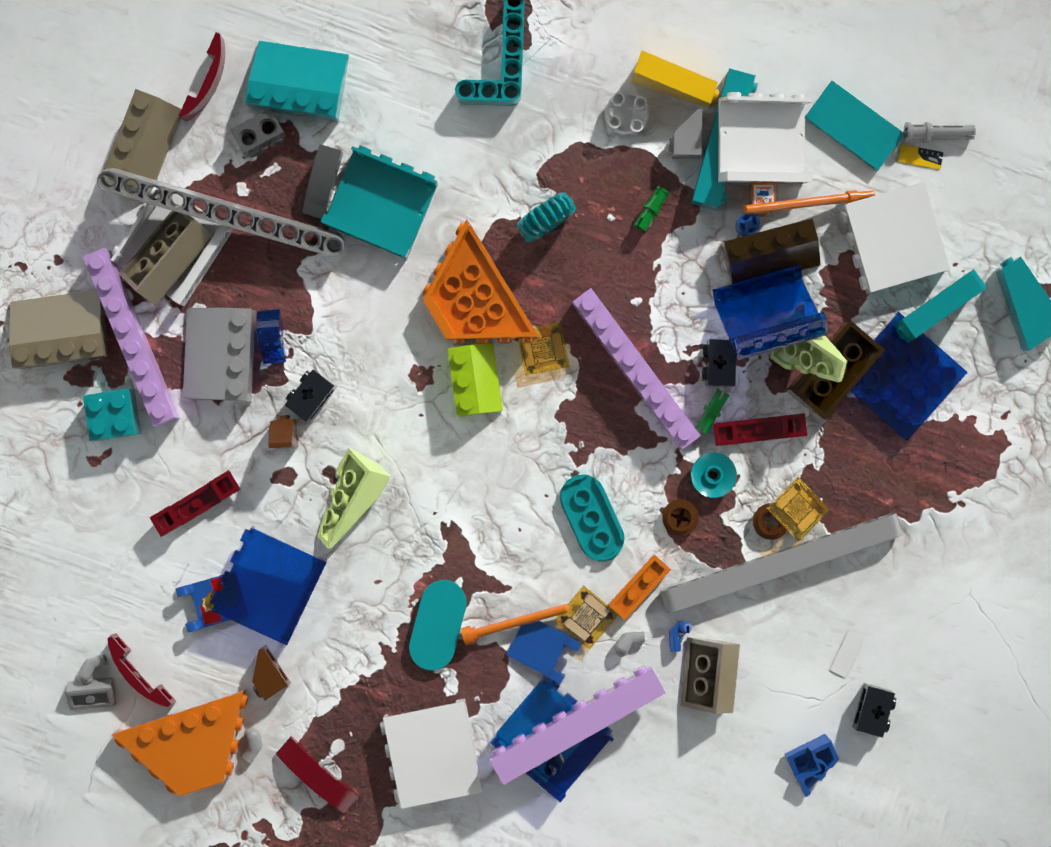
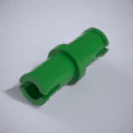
[633,186,669,233]
[695,388,730,435]

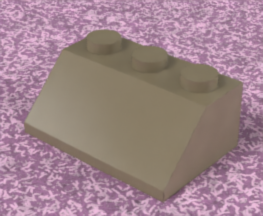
[680,637,740,714]

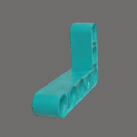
[455,0,524,106]

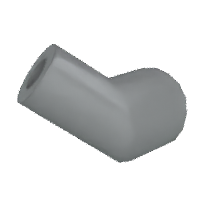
[615,631,645,657]
[78,654,108,684]
[242,727,263,763]

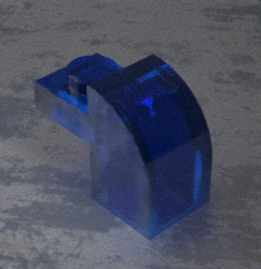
[256,309,287,364]

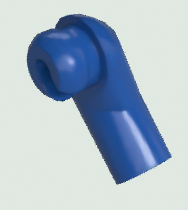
[669,620,692,652]

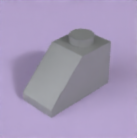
[668,109,702,159]

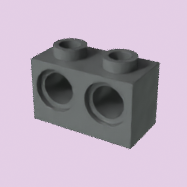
[230,108,286,158]

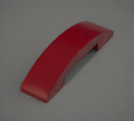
[179,32,225,122]
[713,413,808,446]
[149,470,241,537]
[107,633,176,707]
[276,736,360,813]

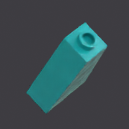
[996,256,1051,352]
[894,269,987,343]

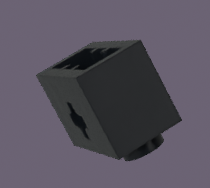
[702,339,737,387]
[285,369,337,423]
[852,683,897,738]

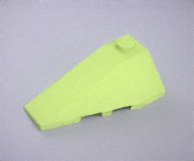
[770,313,847,382]
[317,448,391,549]

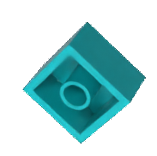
[83,388,141,441]

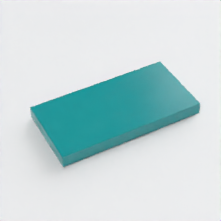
[805,80,905,171]

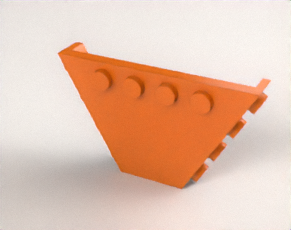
[422,219,539,345]
[111,689,248,796]

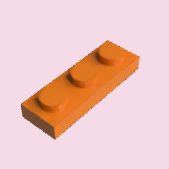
[608,554,671,620]

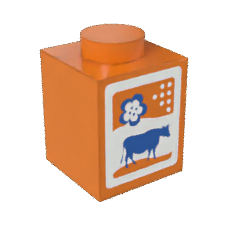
[749,182,775,217]

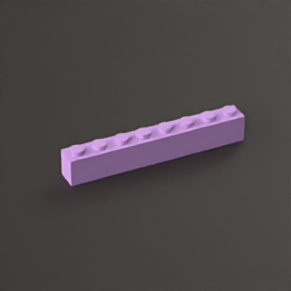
[83,248,180,427]
[572,288,701,450]
[490,665,666,785]

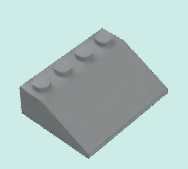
[183,308,256,402]

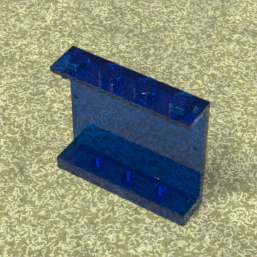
[712,265,828,360]
[210,526,327,645]
[490,677,614,803]

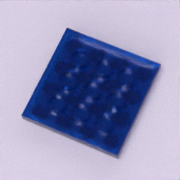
[850,312,968,441]

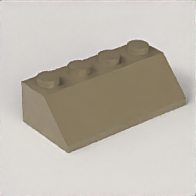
[104,89,181,192]
[119,204,213,306]

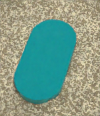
[560,474,625,562]
[409,580,467,670]

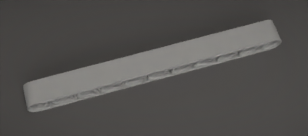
[97,168,345,257]
[660,513,904,613]

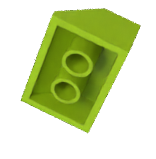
[447,343,503,417]

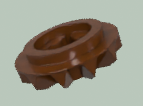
[662,499,699,536]
[752,503,789,540]

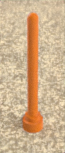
[461,604,569,646]

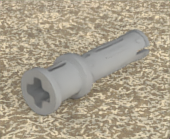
[903,122,976,143]

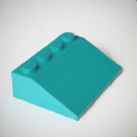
[245,40,349,122]

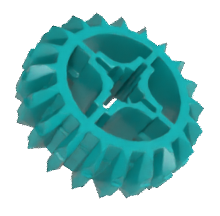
[517,193,576,242]

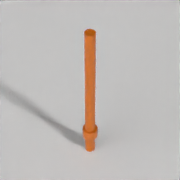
[744,190,875,214]

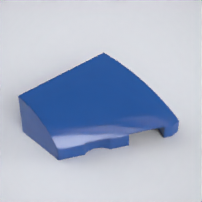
[785,734,839,797]

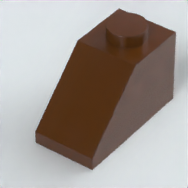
[268,415,298,448]
[252,645,291,701]

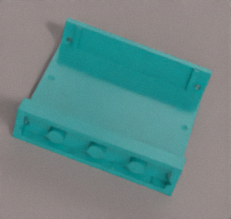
[321,145,438,259]

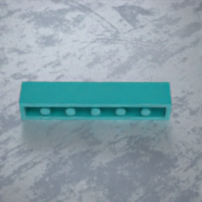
[691,68,758,211]

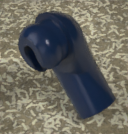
[544,752,565,776]

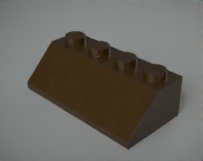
[721,218,821,289]
[786,320,885,420]

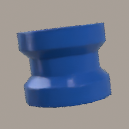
[735,213,760,237]

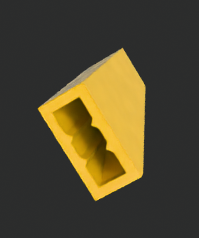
[631,50,720,108]

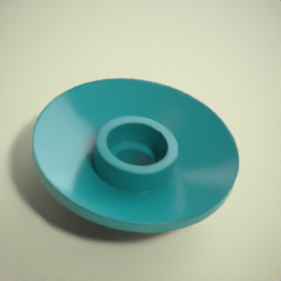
[691,452,737,498]

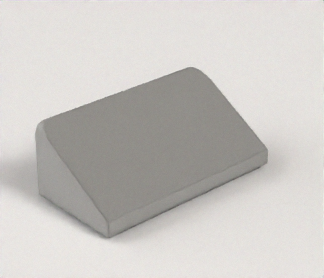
[65,678,116,710]

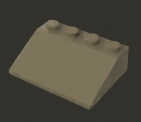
[9,290,110,369]

